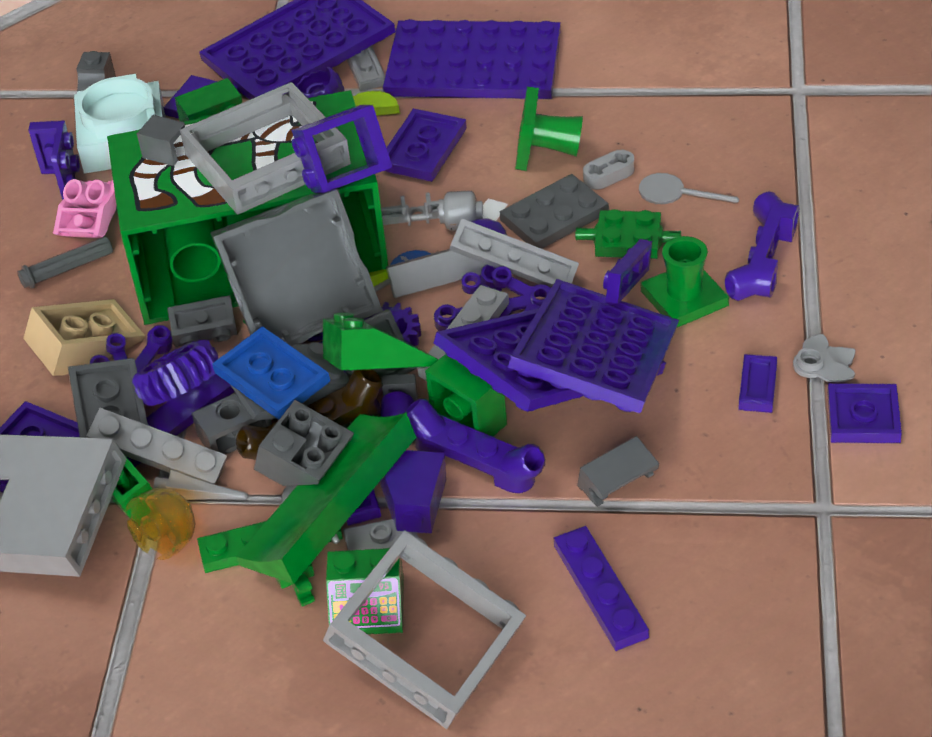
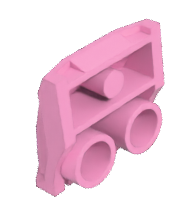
[53,179,117,238]

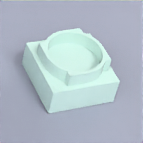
[74,74,166,174]

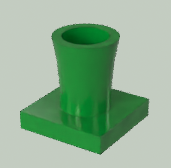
[515,87,583,171]
[641,236,729,328]

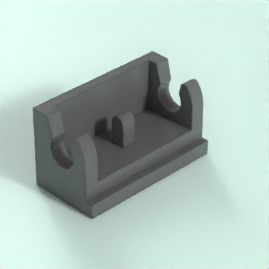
[577,436,660,507]

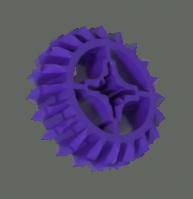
[132,340,219,406]

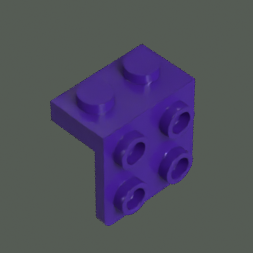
[28,120,80,200]

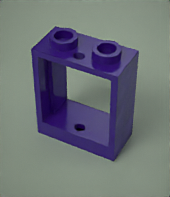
[292,105,392,193]

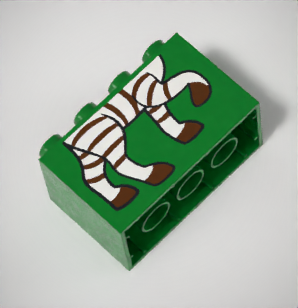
[107,90,389,325]

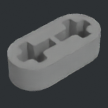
[583,150,634,190]

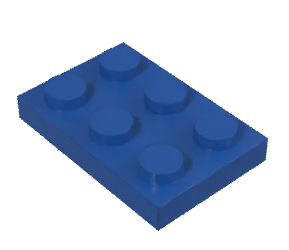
[212,326,330,420]

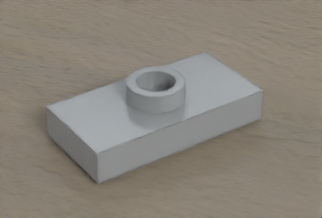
[343,519,418,550]

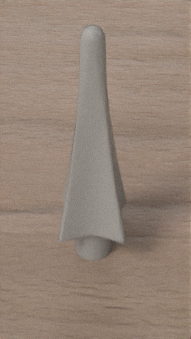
[153,470,248,502]

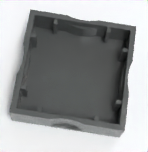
[210,189,383,346]

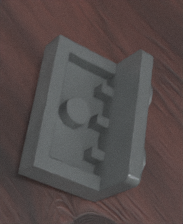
[167,295,238,347]

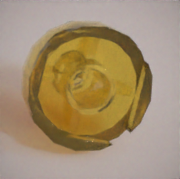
[126,487,196,560]

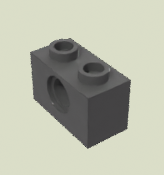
[192,393,272,454]

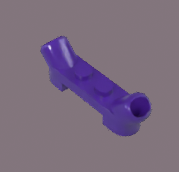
[725,191,800,301]
[403,399,546,493]

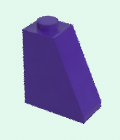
[379,450,447,533]

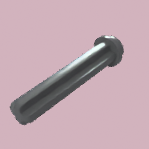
[17,237,113,289]

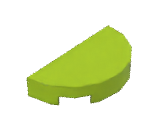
[353,91,400,116]

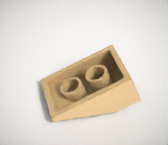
[23,299,145,376]

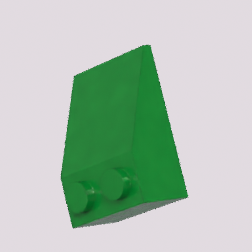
[323,313,439,371]

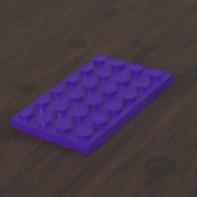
[199,0,396,100]
[383,19,561,99]
[508,279,679,414]
[433,308,666,412]

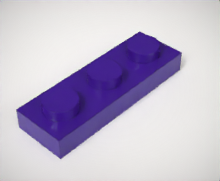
[603,239,652,305]

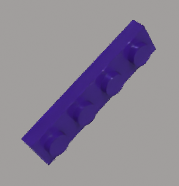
[553,526,649,651]

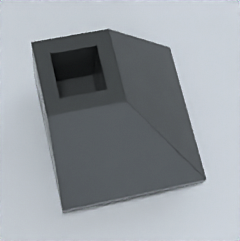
[254,400,354,486]

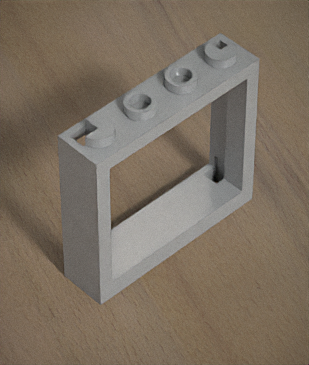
[180,82,351,215]
[323,530,527,729]

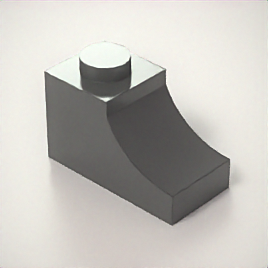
[74,51,116,106]

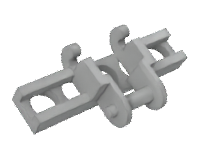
[381,192,439,226]

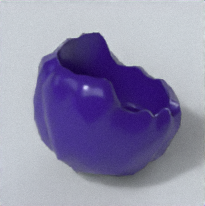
[296,66,345,98]

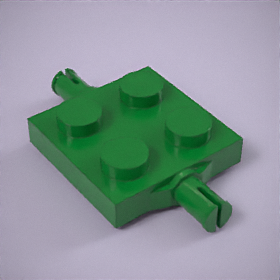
[575,209,681,259]

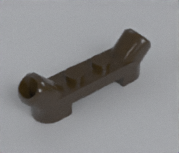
[236,369,383,460]

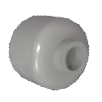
[439,191,483,231]

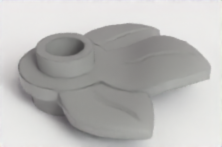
[793,334,855,383]

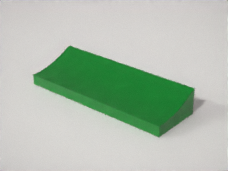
[236,413,417,584]

